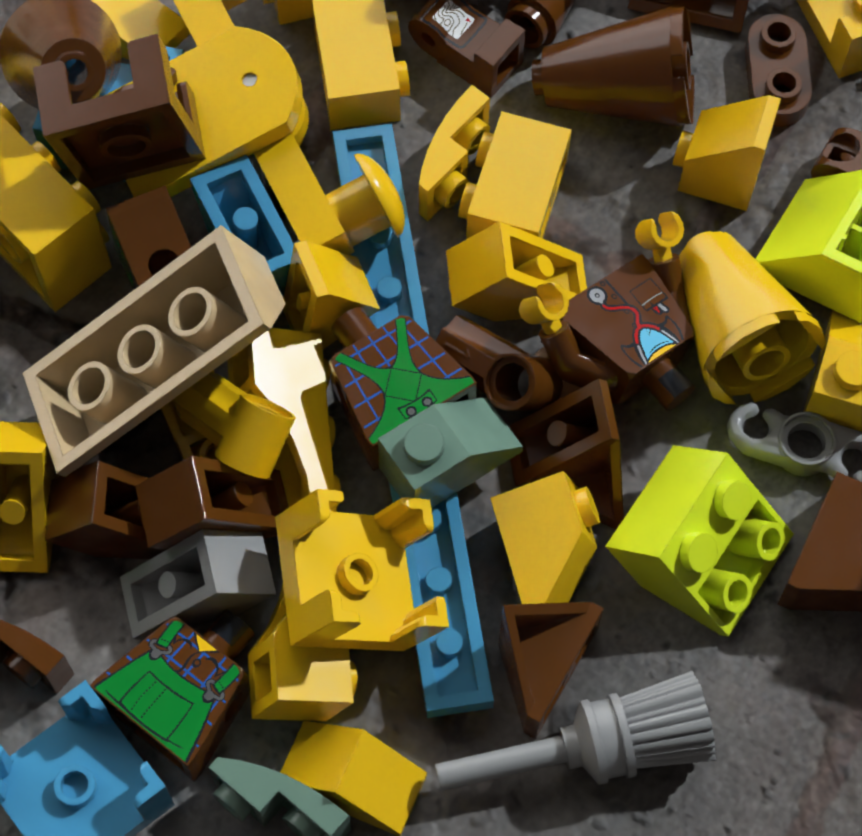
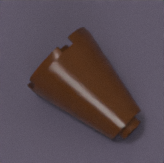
[0,0,122,109]
[531,6,695,127]

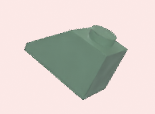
[378,397,523,508]

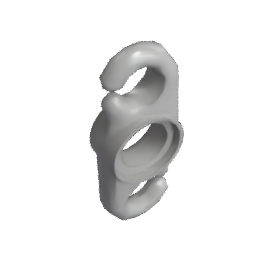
[727,402,862,482]

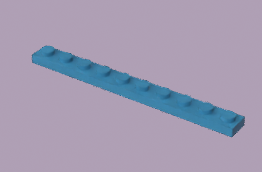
[332,123,494,718]

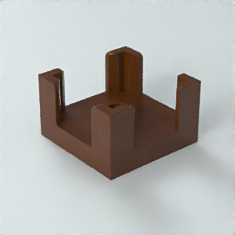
[33,34,206,190]

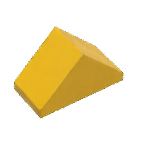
[283,240,380,349]
[280,721,427,836]

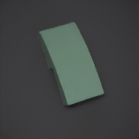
[208,757,351,836]

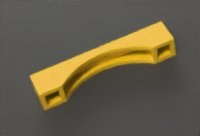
[227,328,358,722]

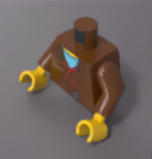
[519,211,695,411]

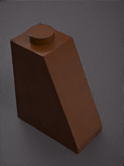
[778,472,862,612]

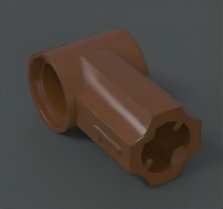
[436,315,563,413]

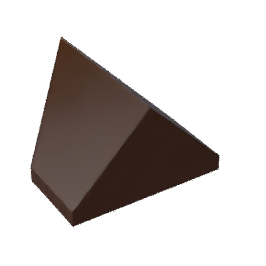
[508,379,624,529]
[498,602,604,739]

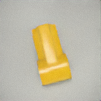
[175,372,296,479]

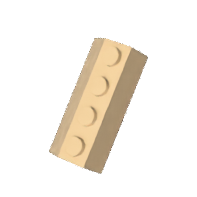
[23,225,285,477]

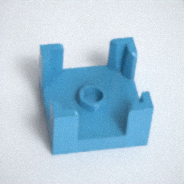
[0,680,175,836]

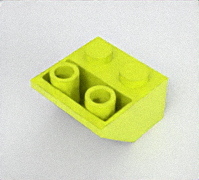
[756,170,862,324]
[605,445,794,637]

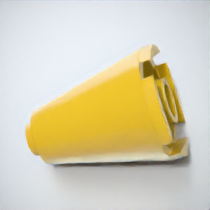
[679,231,826,404]

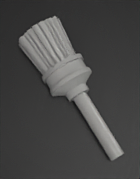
[435,670,716,791]

